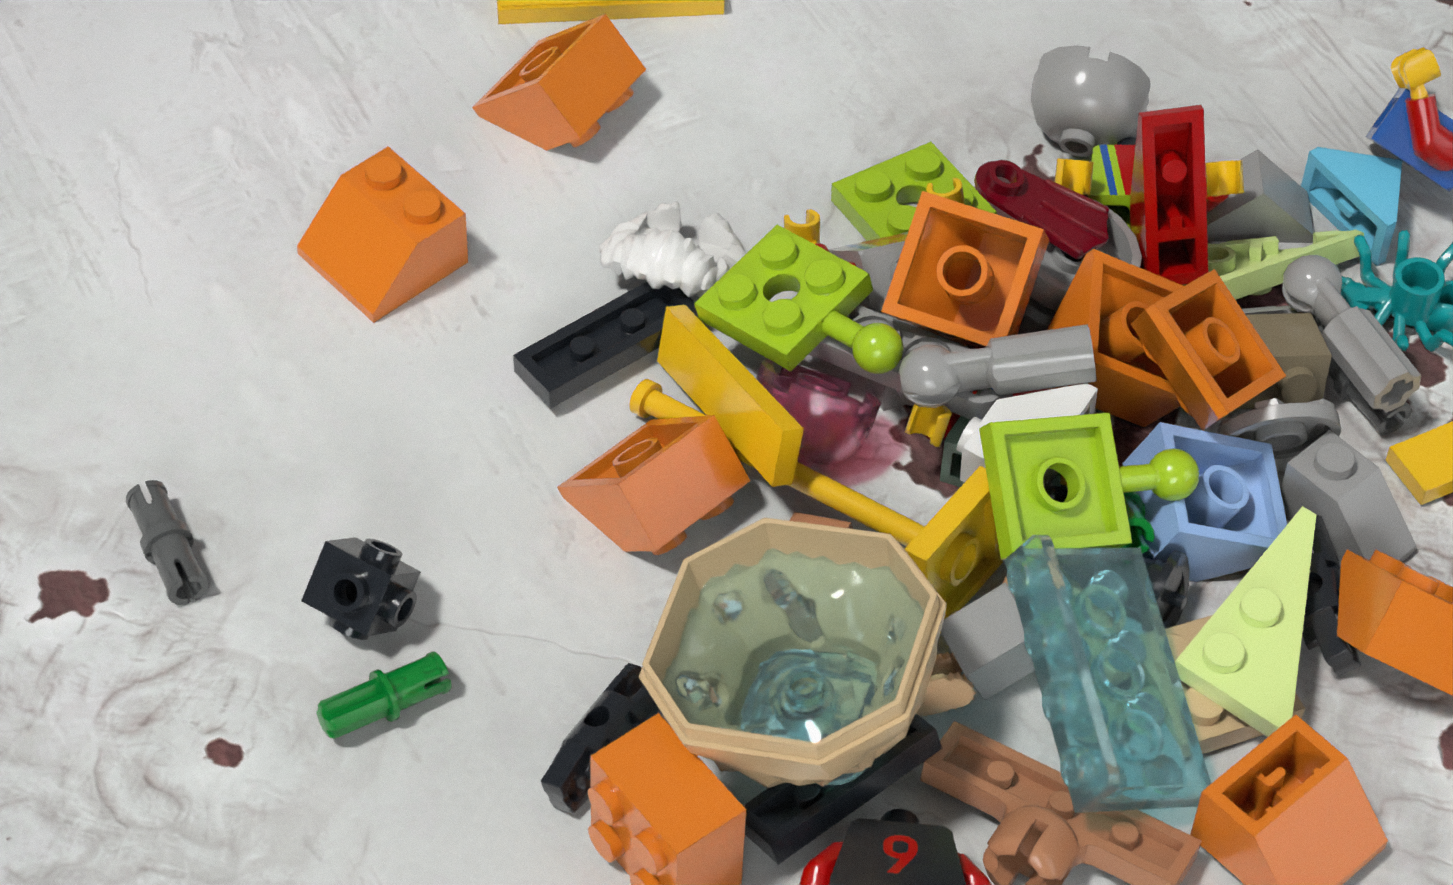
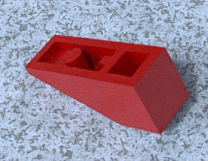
[1130,105,1208,285]

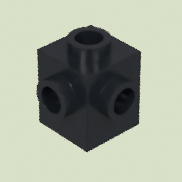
[301,537,421,640]

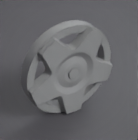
[1219,398,1341,459]

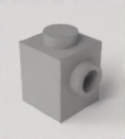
[941,582,1054,700]

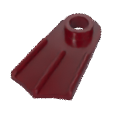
[974,160,1109,259]

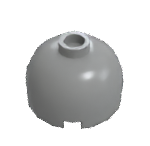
[1031,45,1151,157]

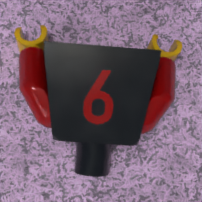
[799,809,991,885]

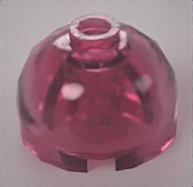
[756,360,882,468]

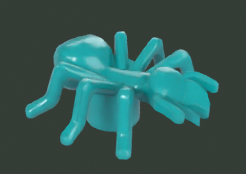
[1341,230,1453,352]

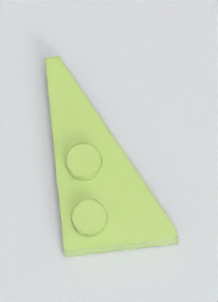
[1183,229,1364,300]
[1172,506,1316,737]

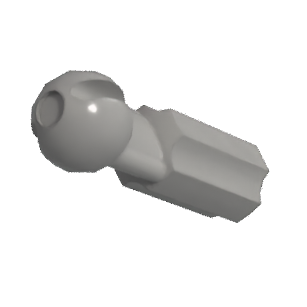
[1282,255,1421,413]
[899,324,1097,408]

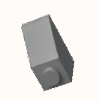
[1280,430,1416,562]

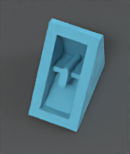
[1301,147,1402,266]

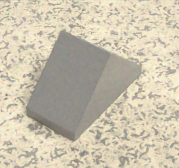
[1207,149,1313,243]

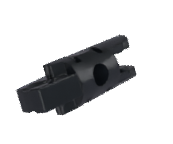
[1302,515,1362,676]
[541,663,680,814]

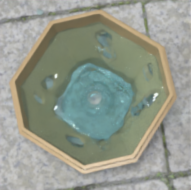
[639,517,947,788]

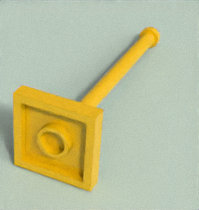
[629,379,1003,635]

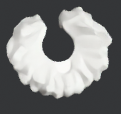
[598,202,746,297]

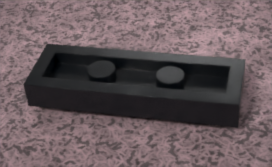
[513,281,699,409]
[743,714,942,865]

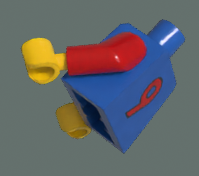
[1365,48,1453,192]

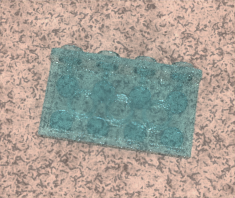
[1004,535,1211,813]

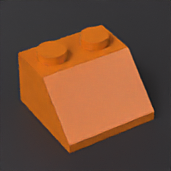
[472,14,646,151]
[297,146,468,323]
[881,191,1049,349]
[1047,249,1184,427]
[1131,269,1286,430]
[557,415,751,555]

